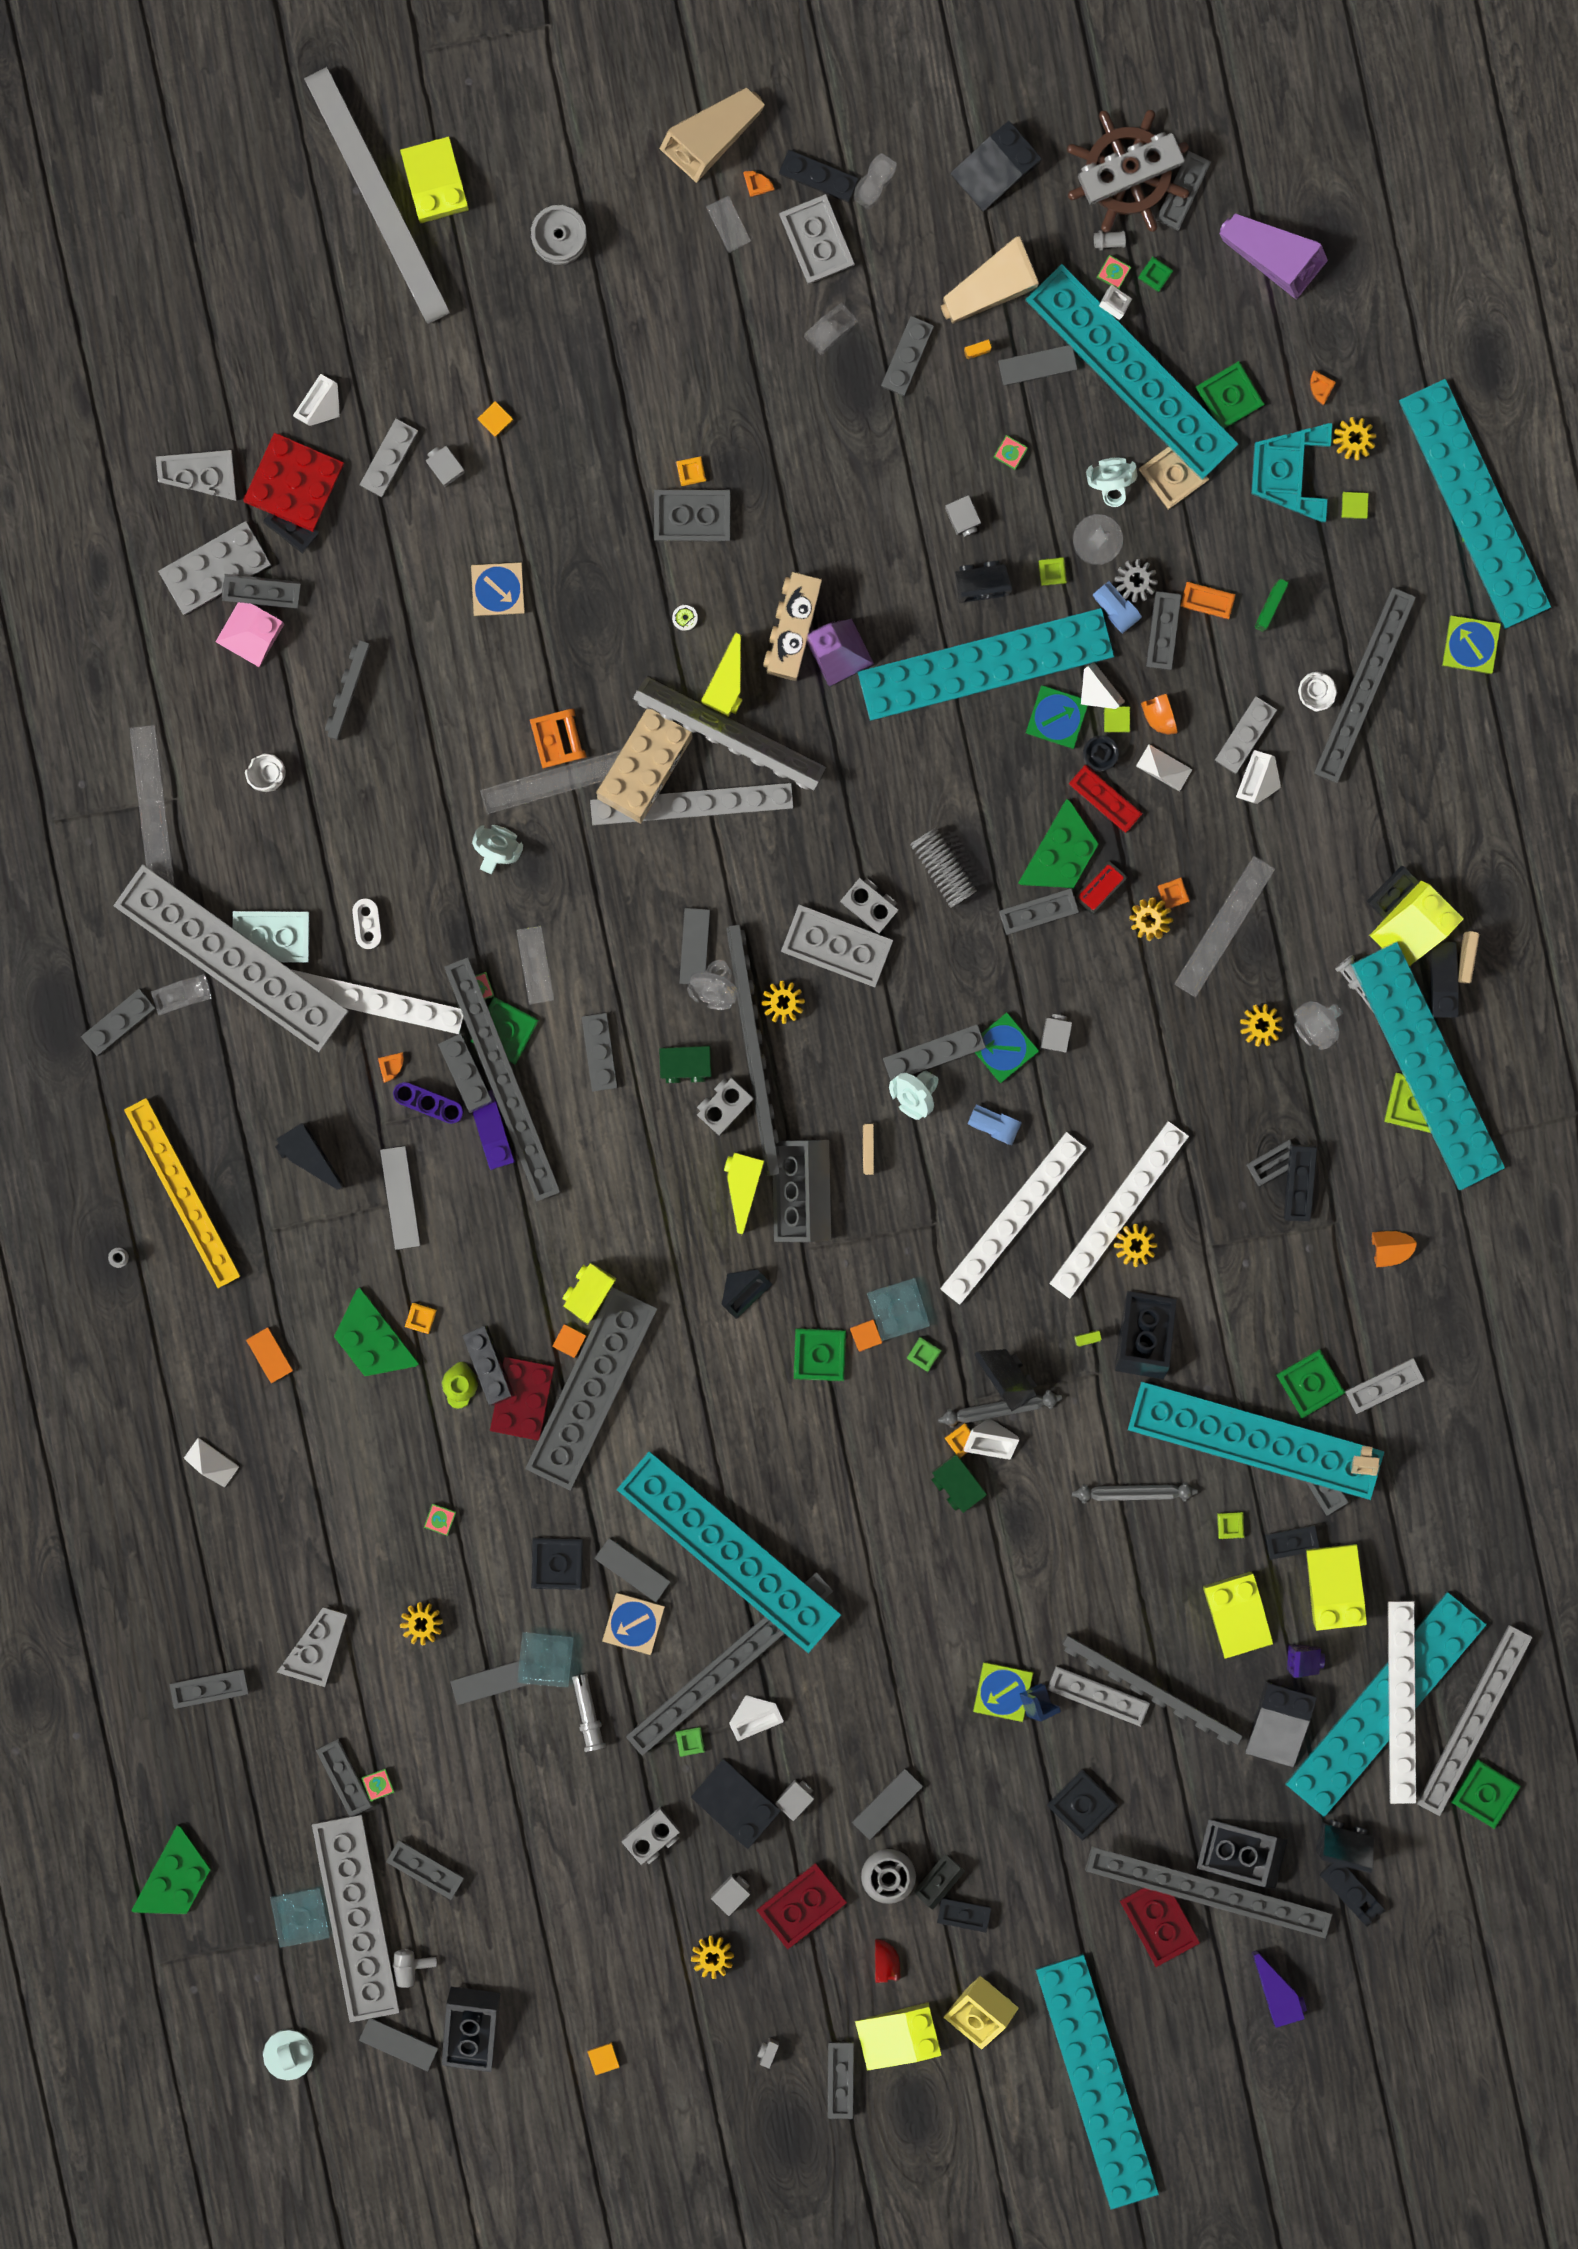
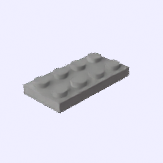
[158,521,272,615]
[781,905,893,987]

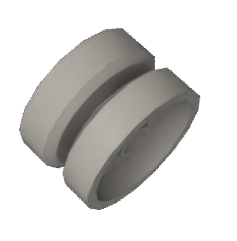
[531,205,587,265]

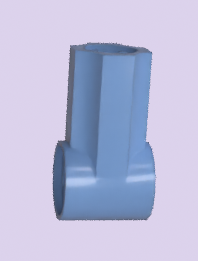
[1092,581,1142,634]
[968,1104,1022,1146]

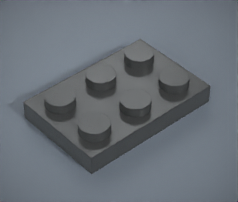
[654,490,730,542]

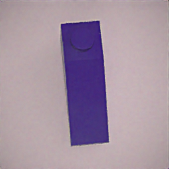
[473,1090,515,1170]
[1287,1645,1325,1677]
[1252,1951,1307,2028]

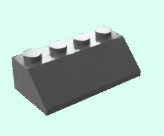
[773,1140,831,1242]

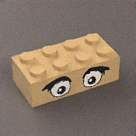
[763,572,822,681]
[596,709,692,824]

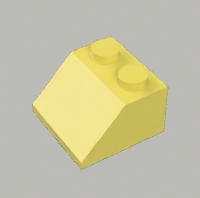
[943,1976,1018,2049]

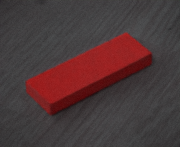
[1069,765,1142,833]

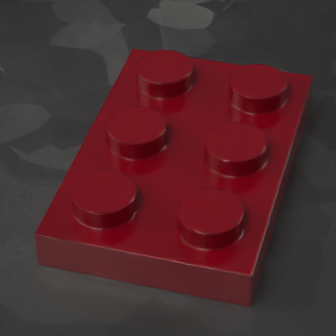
[490,1357,554,1441]
[756,1862,847,1950]
[1119,1887,1200,1967]

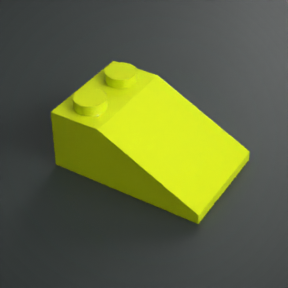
[400,137,469,224]
[702,633,742,717]
[1369,881,1464,966]
[724,1152,764,1234]
[562,1262,616,1324]
[1306,1544,1367,1631]
[1203,1572,1273,1658]
[855,2003,941,2070]

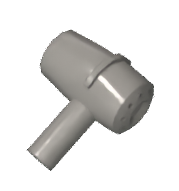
[393,1949,437,1987]

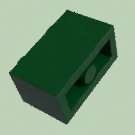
[659,1046,711,1083]
[931,1453,987,1513]

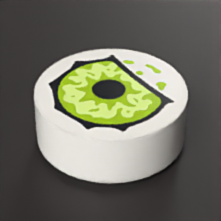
[672,605,698,631]

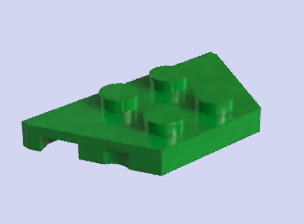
[1018,799,1098,888]
[334,1287,419,1376]
[131,1825,211,1914]

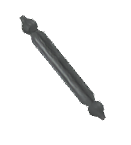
[938,1390,1062,1428]
[1072,1482,1198,1503]

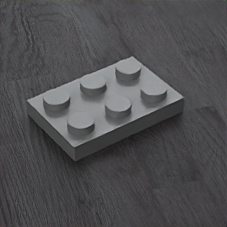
[779,194,855,284]

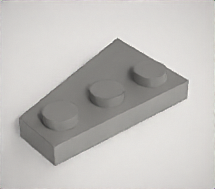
[156,450,237,501]
[277,1607,348,1687]

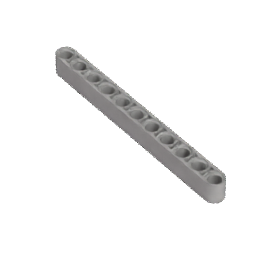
[304,67,450,325]

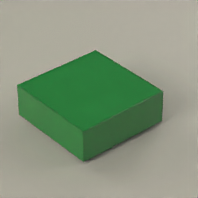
[1138,256,1173,293]

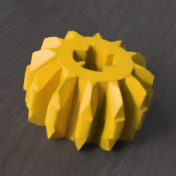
[1333,417,1376,461]
[1129,897,1173,941]
[762,981,805,1024]
[1240,1004,1283,1047]
[1114,1224,1157,1267]
[400,1602,443,1645]
[691,1935,734,1979]

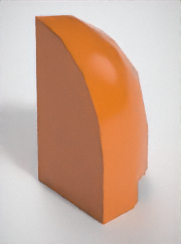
[1141,694,1177,735]
[1372,1231,1417,1267]

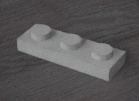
[360,419,418,497]
[1214,697,1277,774]
[1345,1358,1424,1414]

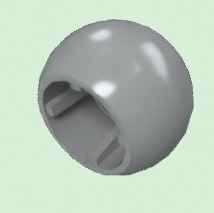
[861,1849,916,1904]

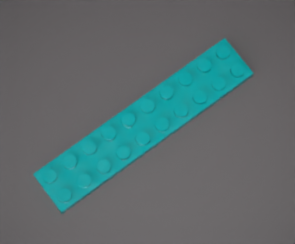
[1025,264,1238,480]
[1399,379,1551,629]
[857,608,1114,721]
[1351,942,1505,1190]
[1128,1382,1384,1500]
[616,1451,841,1653]
[1285,1592,1486,1817]
[1035,1954,1159,2210]

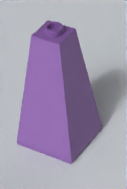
[1219,214,1328,300]
[806,619,874,686]

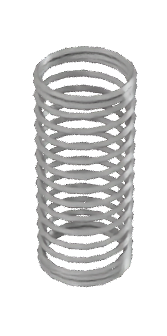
[910,828,977,908]

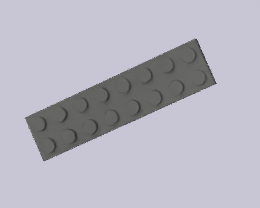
[525,1287,657,1491]

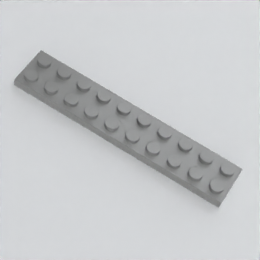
[114,865,349,1052]

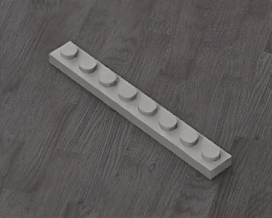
[590,783,793,825]
[1417,1625,1532,1816]

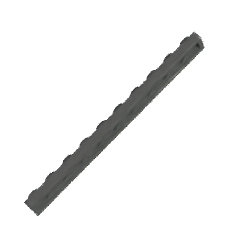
[726,925,782,1176]
[444,958,560,1201]
[626,1572,833,1756]
[1085,1847,1332,1939]

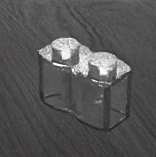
[854,153,896,210]

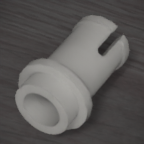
[1094,230,1126,250]
[108,1248,129,1268]

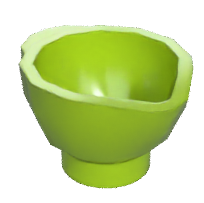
[442,1362,478,1409]

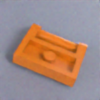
[530,708,586,769]

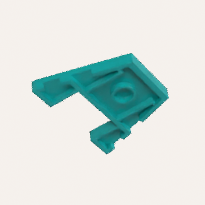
[1251,423,1332,522]

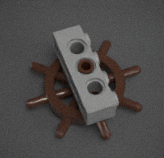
[1067,110,1190,233]

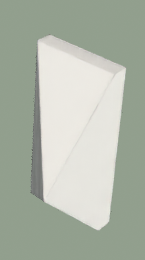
[293,374,340,426]
[1081,663,1125,709]
[1136,745,1192,791]
[1236,750,1281,804]
[964,1418,1019,1459]
[184,1438,239,1487]
[729,1696,784,1741]

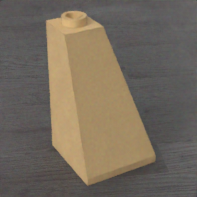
[660,88,765,183]
[941,236,1039,324]

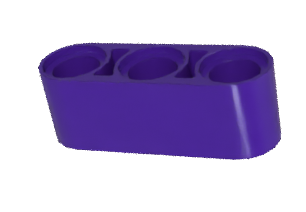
[393,1082,464,1124]

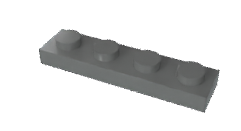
[325,640,370,740]
[883,1024,986,1081]

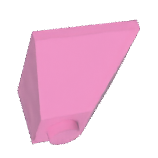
[216,602,284,667]

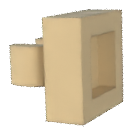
[1351,1446,1379,1476]

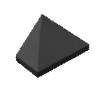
[721,1270,772,1319]

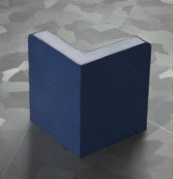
[1020,1683,1061,1722]

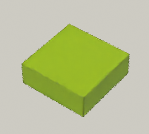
[1341,492,1368,519]
[1038,558,1067,586]
[1104,707,1130,732]
[1074,1330,1101,1346]
[1217,1512,1244,1539]

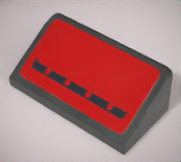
[1074,861,1128,914]

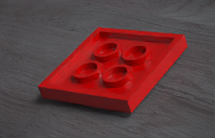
[244,433,344,532]

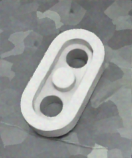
[353,899,382,949]

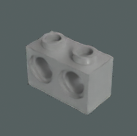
[840,878,898,934]
[697,1078,753,1135]
[622,1807,680,1865]

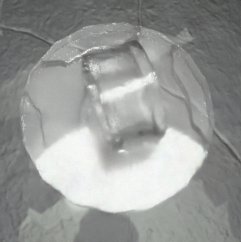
[1073,514,1123,565]
[687,960,738,1010]
[1294,1001,1343,1050]

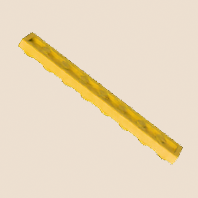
[124,1098,241,1288]

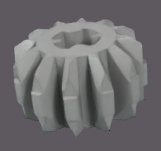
[1115,559,1158,603]

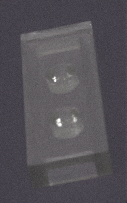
[516,926,554,1005]

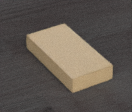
[863,1124,874,1175]

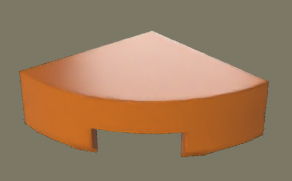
[743,171,774,197]
[1310,371,1336,405]
[378,1052,404,1083]

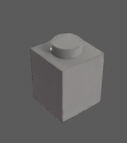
[426,446,465,487]
[945,495,981,537]
[1040,1014,1072,1052]
[775,1779,814,1821]
[711,1874,750,1916]

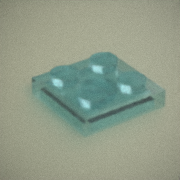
[867,1278,930,1341]
[517,1632,573,1688]
[270,1887,330,1948]

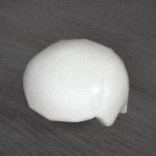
[1298,671,1337,711]
[245,753,286,792]

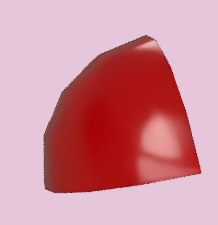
[875,1939,900,1983]

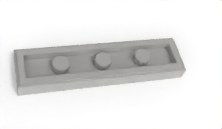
[380,1146,420,1250]
[1047,1666,1150,1727]

